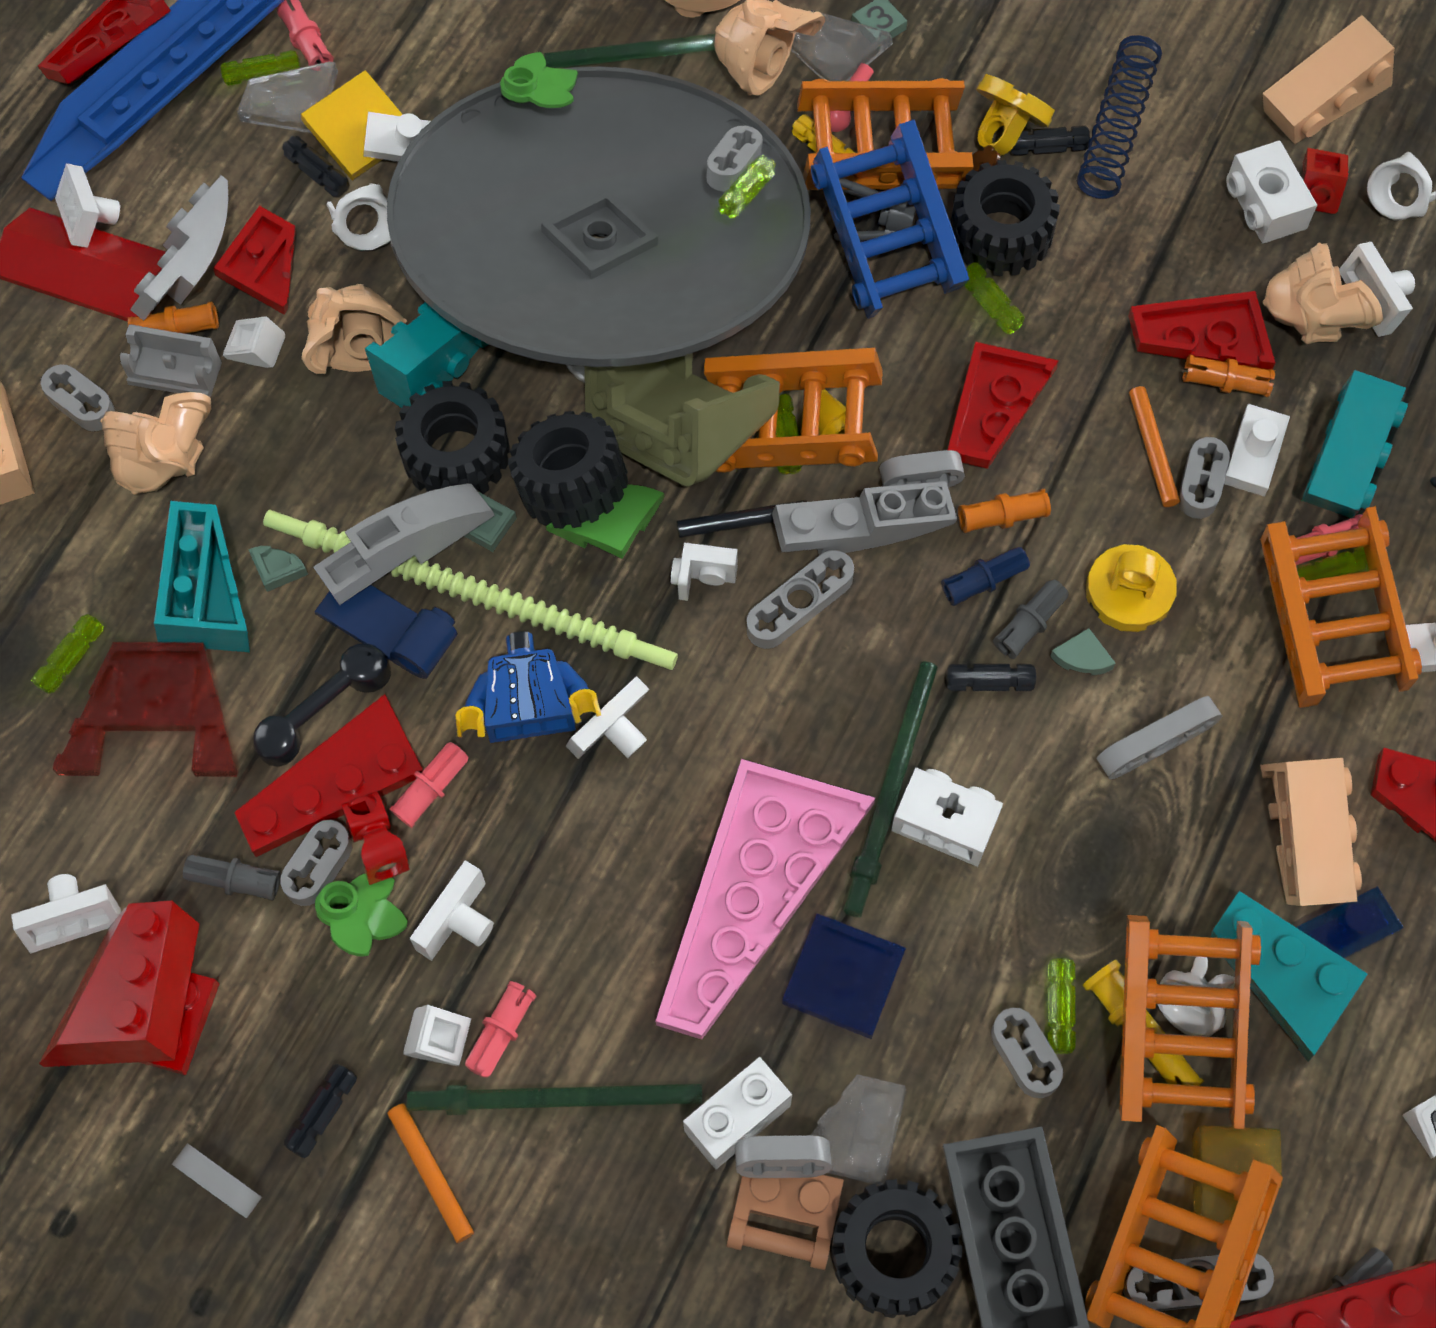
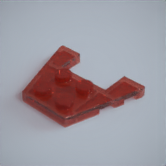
[53,642,237,777]

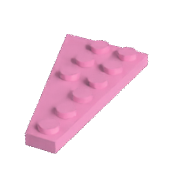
[655,759,875,1039]

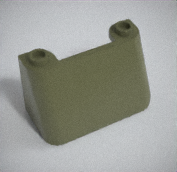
[584,353,780,486]

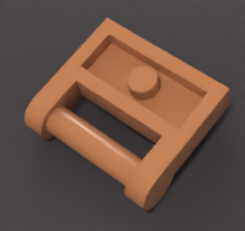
[727,1175,844,1270]

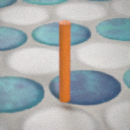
[1129,386,1180,507]
[387,1103,474,1243]

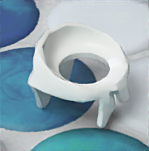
[1367,152,1436,220]
[327,183,390,251]
[1157,957,1235,1037]

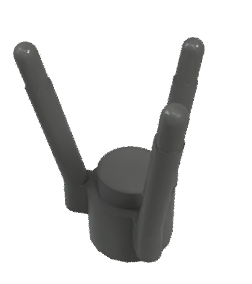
[834,178,916,241]

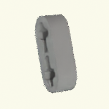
[706,126,763,192]
[41,365,115,431]
[1178,437,1230,519]
[879,450,965,487]
[280,820,352,906]
[991,1008,1063,1098]
[735,1135,832,1178]
[172,1143,262,1219]

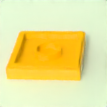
[301,70,403,181]

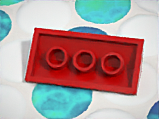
[0,207,166,322]

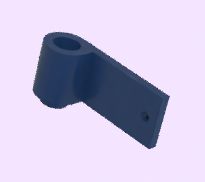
[315,585,458,679]

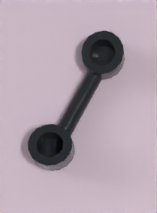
[253,643,391,767]

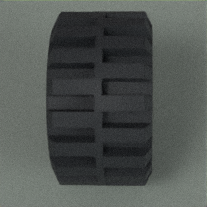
[950,160,1060,276]
[395,381,510,494]
[508,411,628,529]
[831,1179,962,1318]

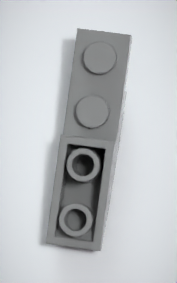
[130,175,228,321]
[772,481,957,556]
[313,484,495,605]

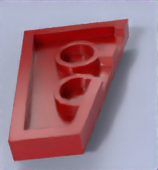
[38,0,171,84]
[1128,291,1275,370]
[947,342,1059,469]

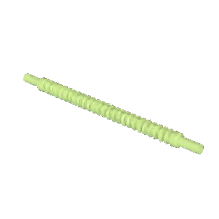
[263,510,678,670]

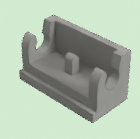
[120,324,222,397]

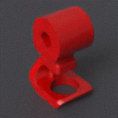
[341,791,410,885]

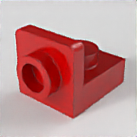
[1302,148,1348,214]

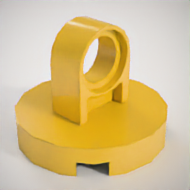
[976,74,1055,156]
[1086,544,1177,632]

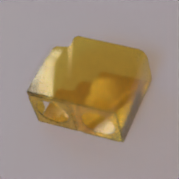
[1192,1125,1282,1223]

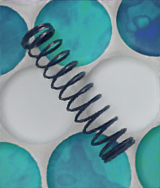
[1076,35,1162,199]

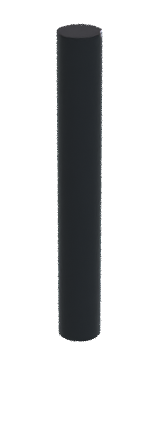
[677,500,807,538]

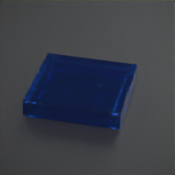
[782,914,906,1039]

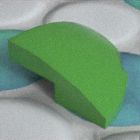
[546,485,664,559]

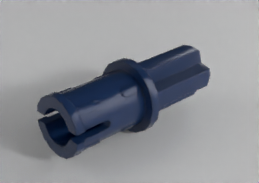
[941,547,1030,606]

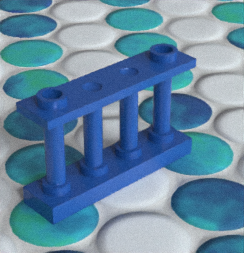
[811,120,970,319]

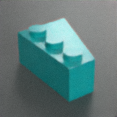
[365,302,489,408]
[1301,370,1408,518]
[154,501,250,652]
[1210,891,1368,1062]

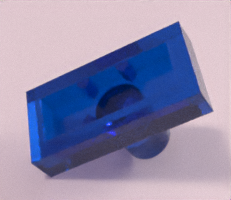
[1296,886,1404,959]

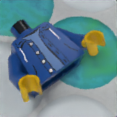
[455,631,601,743]

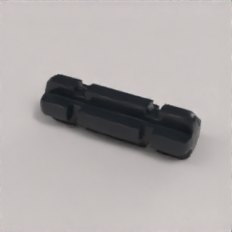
[1010,126,1090,155]
[282,136,350,197]
[946,664,1036,691]
[284,1064,357,1158]

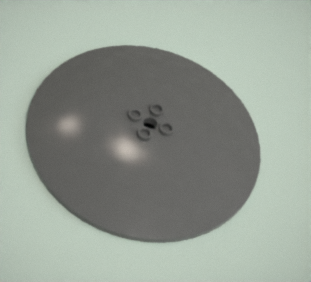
[387,67,811,367]

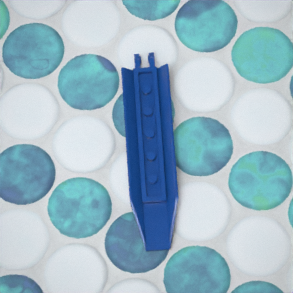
[21,0,284,201]

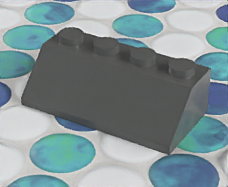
[942,1127,1090,1328]

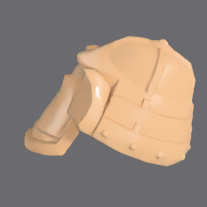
[714,0,825,96]
[1263,243,1383,345]
[302,284,407,374]
[100,392,211,495]

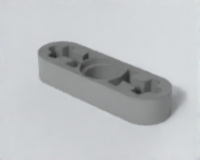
[747,550,854,649]
[1097,696,1223,779]
[1123,1254,1274,1311]

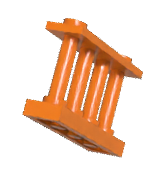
[797,78,974,190]
[704,348,883,472]
[1260,506,1422,708]
[1119,915,1261,1129]
[1085,1125,1283,1328]

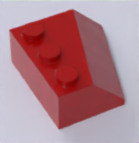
[39,901,200,1067]

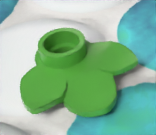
[500,52,578,108]
[315,874,408,956]

